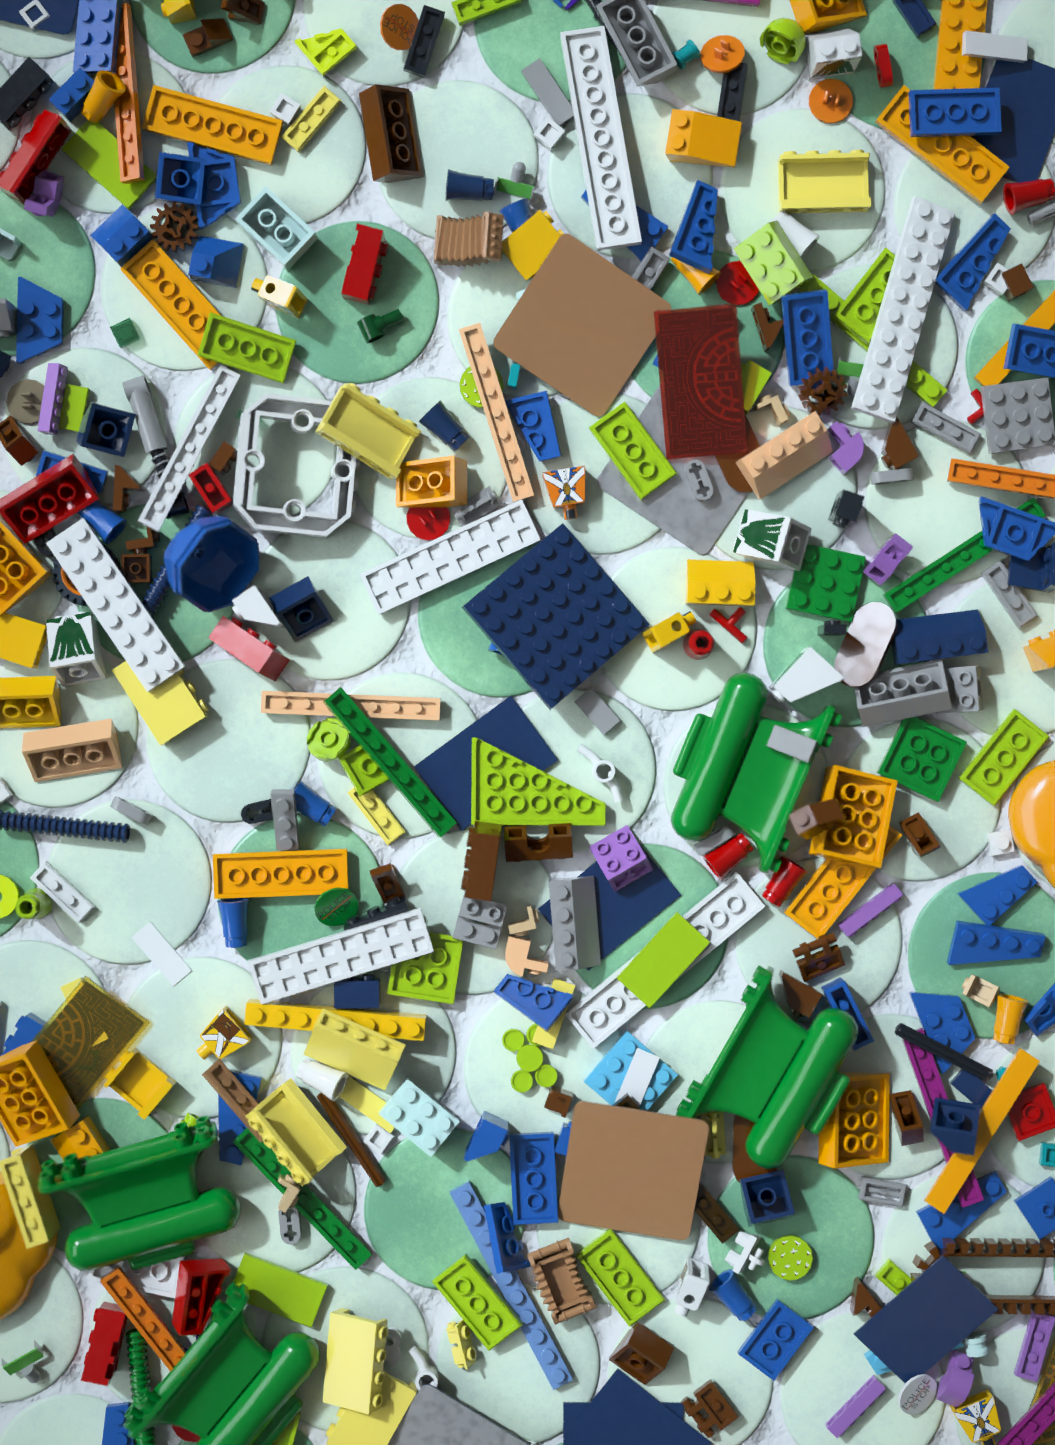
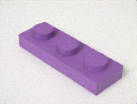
[1014,1311,1055,1382]

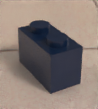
[334,974,381,1009]

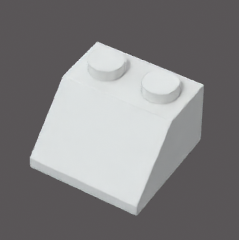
[232,585,284,627]

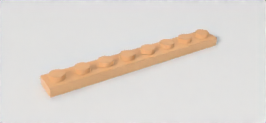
[459,323,534,502]
[261,691,441,720]

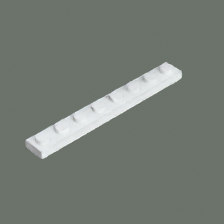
[138,364,240,532]

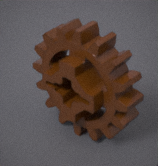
[150,202,200,253]
[798,367,848,416]

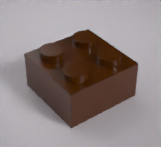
[209,441,237,475]
[121,554,152,583]

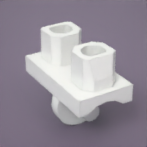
[725,1231,765,1274]

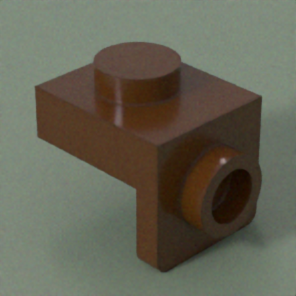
[126,527,160,554]

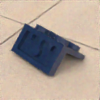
[1007,542,1055,593]

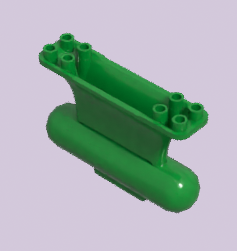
[670,672,842,874]
[675,965,858,1169]
[37,1116,241,1271]
[124,1282,320,1445]

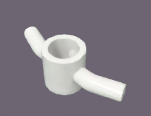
[577,744,623,803]
[408,1346,439,1390]

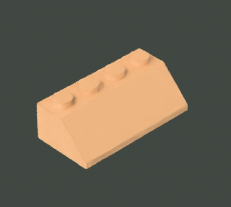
[735,411,833,500]
[22,718,122,782]

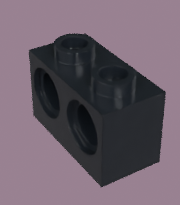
[828,489,865,528]

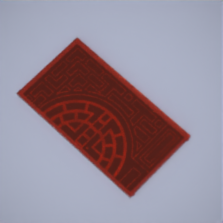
[654,303,747,460]

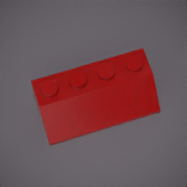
[0,109,72,205]
[0,454,99,544]

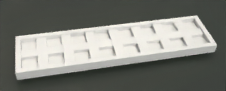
[360,499,541,615]
[46,518,186,692]
[248,908,434,1004]

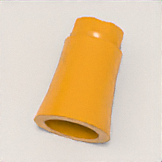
[81,70,126,123]
[671,257,721,295]
[993,994,1029,1044]

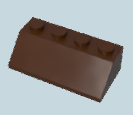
[359,84,424,183]

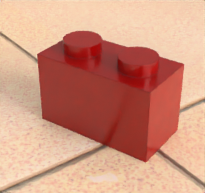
[188,463,233,515]

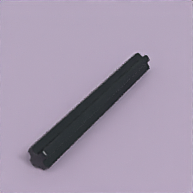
[895,1023,993,1081]

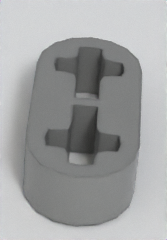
[685,459,713,501]
[870,468,914,485]
[110,796,153,825]
[693,824,735,856]
[278,1207,302,1245]

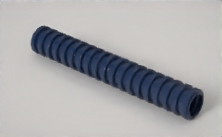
[142,505,214,619]
[0,810,130,843]

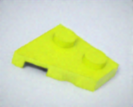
[294,28,357,76]

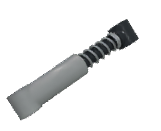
[122,375,190,520]

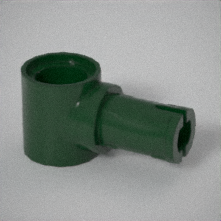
[357,309,404,343]

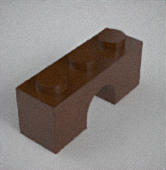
[504,823,573,862]

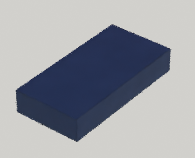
[892,0,937,38]
[950,1069,993,1110]

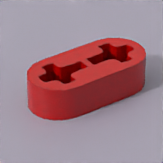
[873,43,893,88]

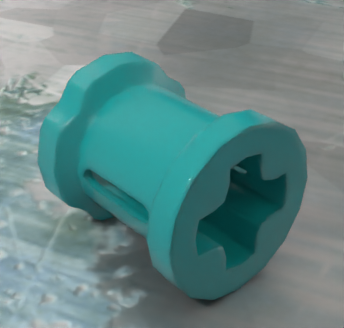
[672,39,701,70]

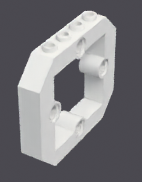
[233,393,360,538]

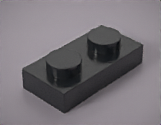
[818,620,847,636]

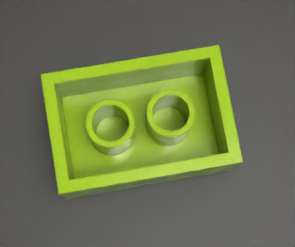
[733,221,813,305]

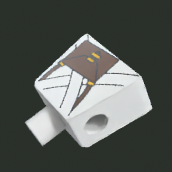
[675,1257,709,1316]

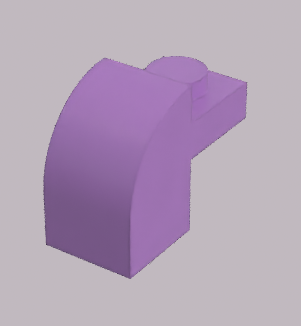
[24,170,65,217]
[827,421,864,475]
[863,533,913,586]
[936,1350,974,1407]

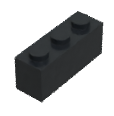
[0,57,54,130]

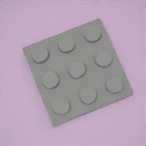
[981,377,1055,454]

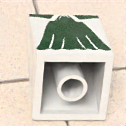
[805,28,862,80]
[733,509,812,571]
[46,612,106,687]
[768,647,844,703]

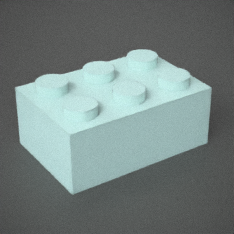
[235,186,318,271]
[379,1077,460,1157]

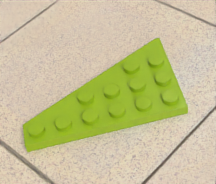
[471,737,606,826]

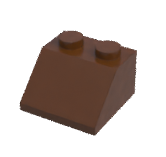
[608,1322,674,1385]

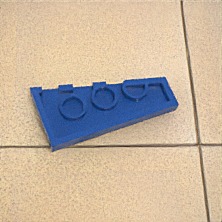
[947,920,1046,965]
[218,1070,262,1165]
[916,1170,1007,1250]

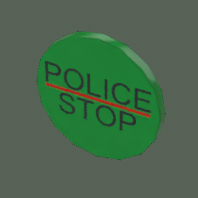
[314,887,358,926]

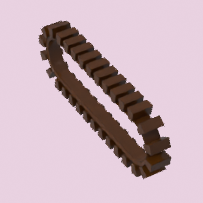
[910,1238,1055,1315]

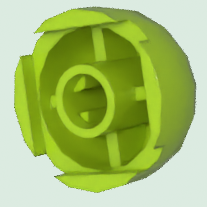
[759,18,806,64]

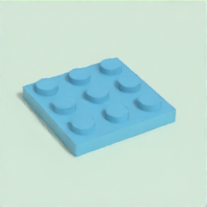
[583,1030,678,1111]

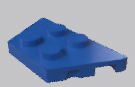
[187,142,241,230]
[16,277,64,364]
[978,496,1055,561]
[909,992,975,1074]

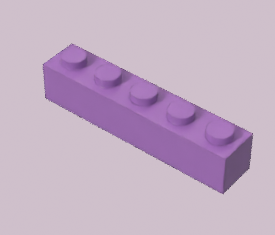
[37,363,68,435]
[837,883,903,937]
[825,1374,886,1438]

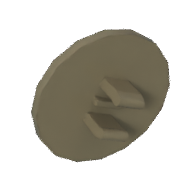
[6,379,44,424]

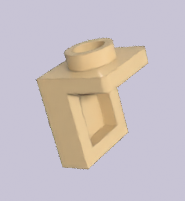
[755,394,790,426]
[508,905,540,937]
[962,974,1000,1008]
[277,1174,300,1213]

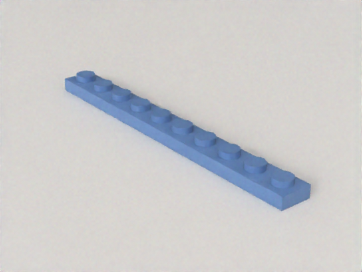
[449,1180,573,1390]

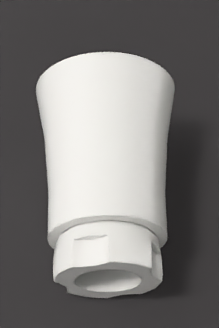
[772,211,820,258]
[296,1058,348,1101]

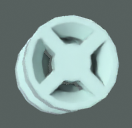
[964,1332,989,1357]

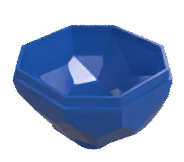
[164,516,259,613]

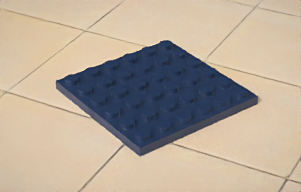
[462,523,650,710]

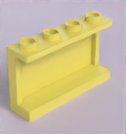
[778,150,871,214]
[315,383,422,479]
[112,661,209,746]
[303,1009,405,1090]
[246,1078,347,1186]
[0,1144,61,1249]
[323,1308,388,1414]
[325,1371,417,1445]

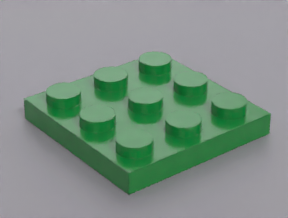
[786,544,866,622]
[877,717,967,802]

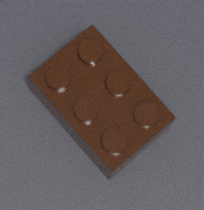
[461,821,502,901]

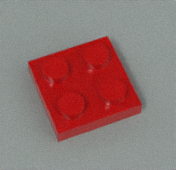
[1007,1082,1055,1141]

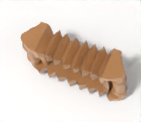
[433,212,504,267]
[527,1237,597,1325]

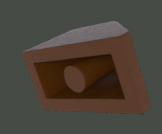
[0,415,39,466]
[881,417,919,470]
[789,798,846,840]
[779,970,823,1018]
[889,1090,924,1146]

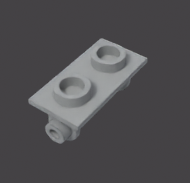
[451,486,501,527]

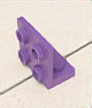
[589,825,653,892]

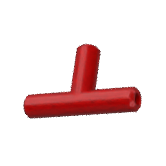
[967,389,984,425]
[710,607,747,643]

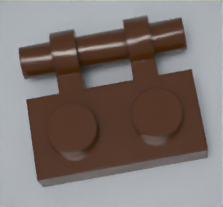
[792,933,845,982]
[681,1379,738,1438]

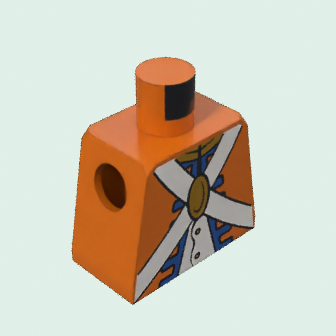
[542,466,585,520]

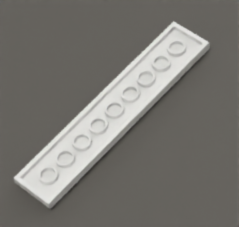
[560,26,642,251]
[851,196,955,423]
[565,872,765,1049]

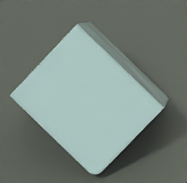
[0,228,22,261]

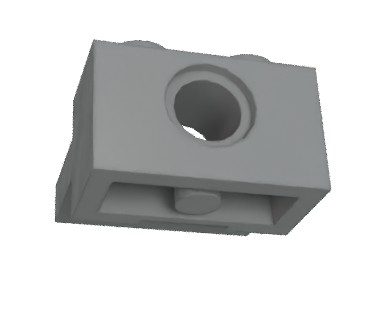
[936,666,984,714]
[453,894,508,949]

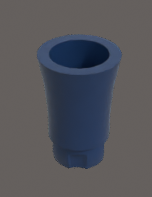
[445,169,494,201]
[419,400,470,452]

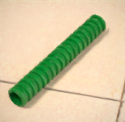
[125,1328,156,1445]

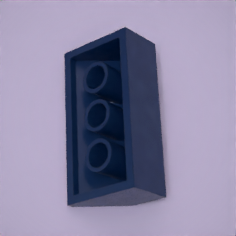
[892,609,989,665]

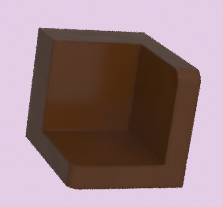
[1002,263,1034,302]
[544,1085,573,1118]

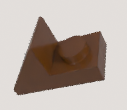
[221,0,265,25]
[183,18,233,58]
[751,302,783,352]
[113,465,145,513]
[899,812,941,858]
[370,863,405,904]
[850,1276,882,1317]

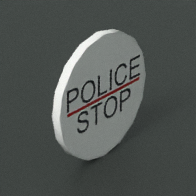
[898,1374,937,1414]

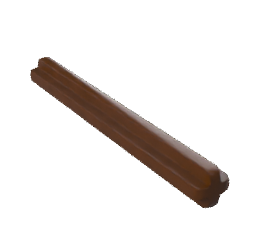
[317,1092,386,1187]

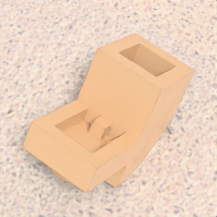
[505,935,549,977]

